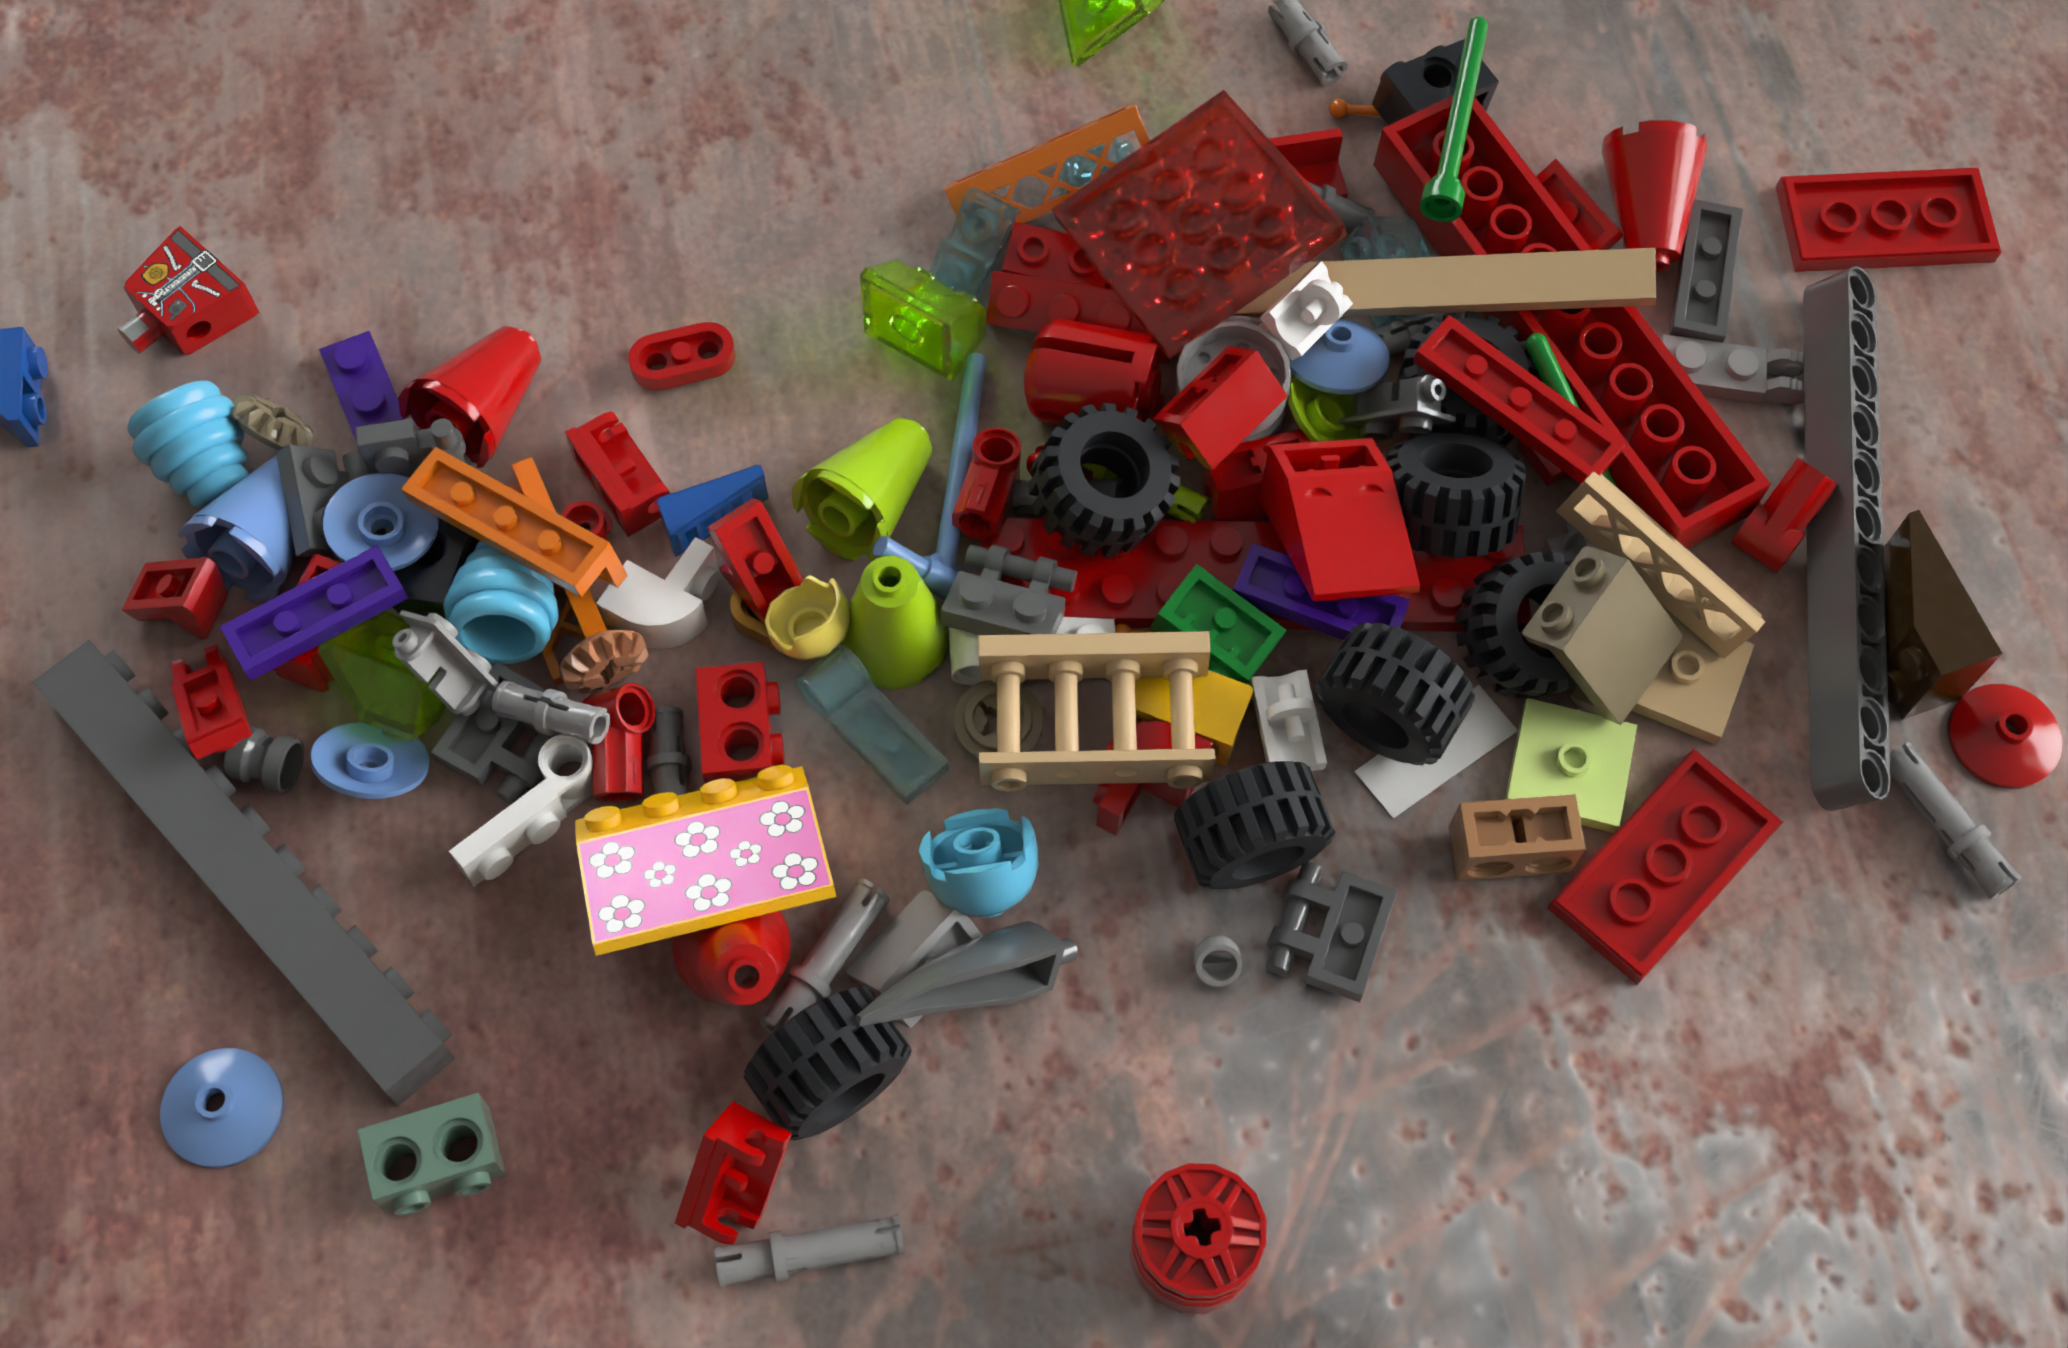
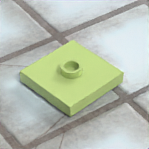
[1505,698,1637,833]

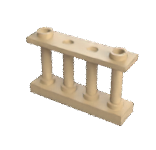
[978,631,1215,792]

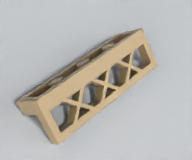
[1556,471,1765,659]

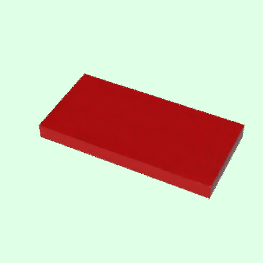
[1775,167,2001,272]
[1547,748,1783,985]

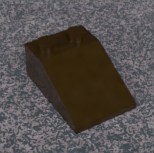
[1884,510,2003,720]

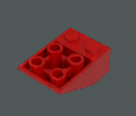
[1258,438,1420,601]

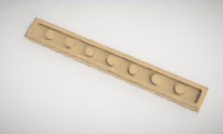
[1224,248,1656,317]

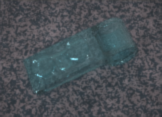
[795,643,949,805]

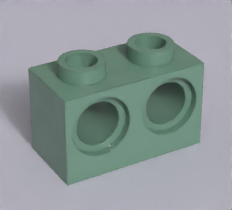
[357,1093,506,1216]

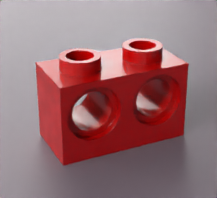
[696,662,785,784]

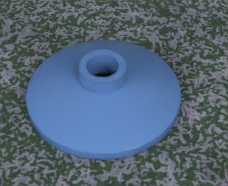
[1287,317,1389,394]
[323,473,439,571]
[310,722,429,799]
[160,1048,284,1168]

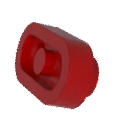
[628,322,736,390]

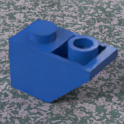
[0,327,48,447]

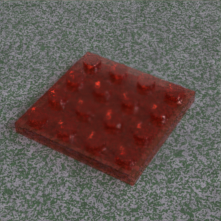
[1052,90,1347,359]

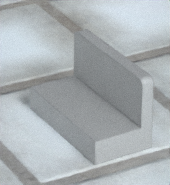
[846,890,983,1029]

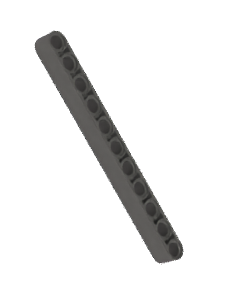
[1803,266,1890,811]

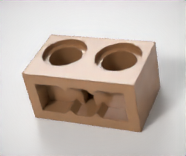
[1448,794,1586,881]

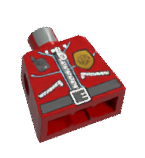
[118,226,260,354]

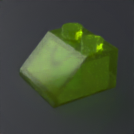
[860,259,986,381]

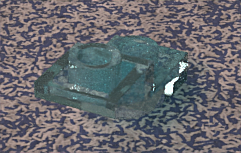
[923,187,1020,309]

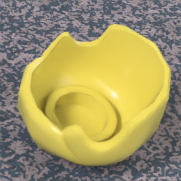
[765,575,851,660]

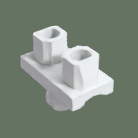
[1259,261,1353,360]
[1250,669,1327,771]

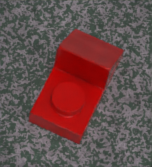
[707,498,804,624]
[121,557,228,639]

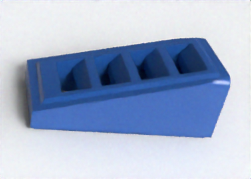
[656,465,769,557]

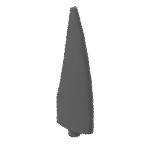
[855,921,1078,1027]

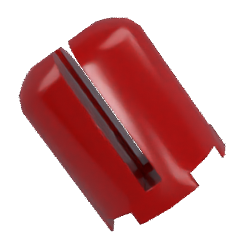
[1024,319,1170,432]

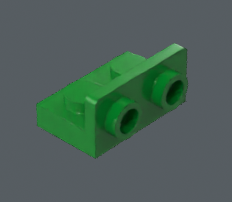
[1150,564,1287,684]

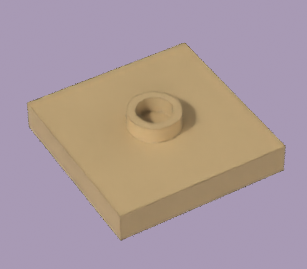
[1631,609,1755,745]

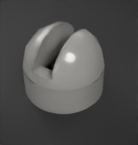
[1194,934,1243,987]

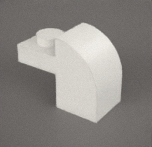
[596,537,720,649]

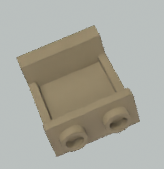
[1522,546,1684,725]

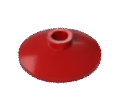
[1948,684,2062,789]

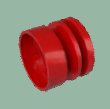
[1130,1163,1267,1314]

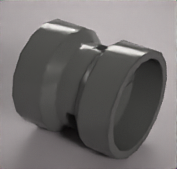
[224,725,304,793]

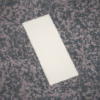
[1354,685,1518,819]

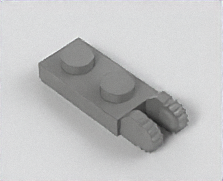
[1661,334,1805,405]

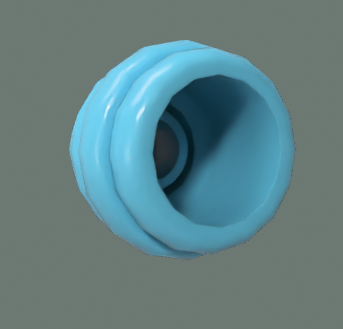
[127,380,250,509]
[444,541,559,664]

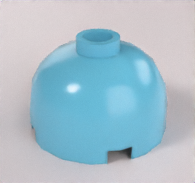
[919,808,1039,918]

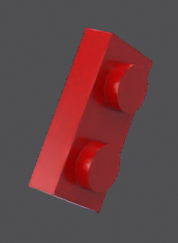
[1536,158,1625,250]

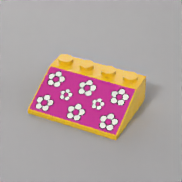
[575,765,837,956]

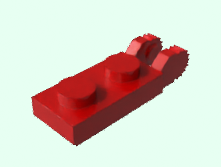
[170,644,252,760]

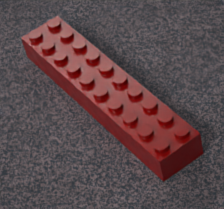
[1373,96,1771,549]

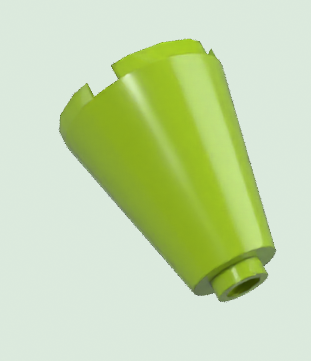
[791,418,932,561]
[840,556,949,690]

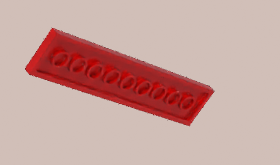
[980,518,1531,632]

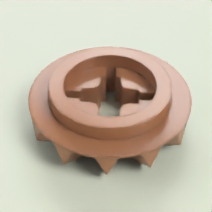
[559,630,649,693]

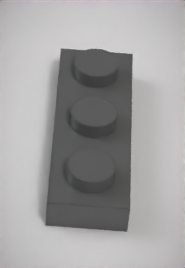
[1669,199,1743,342]

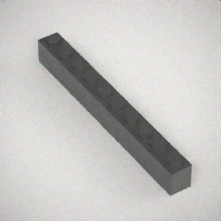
[32,639,455,1107]

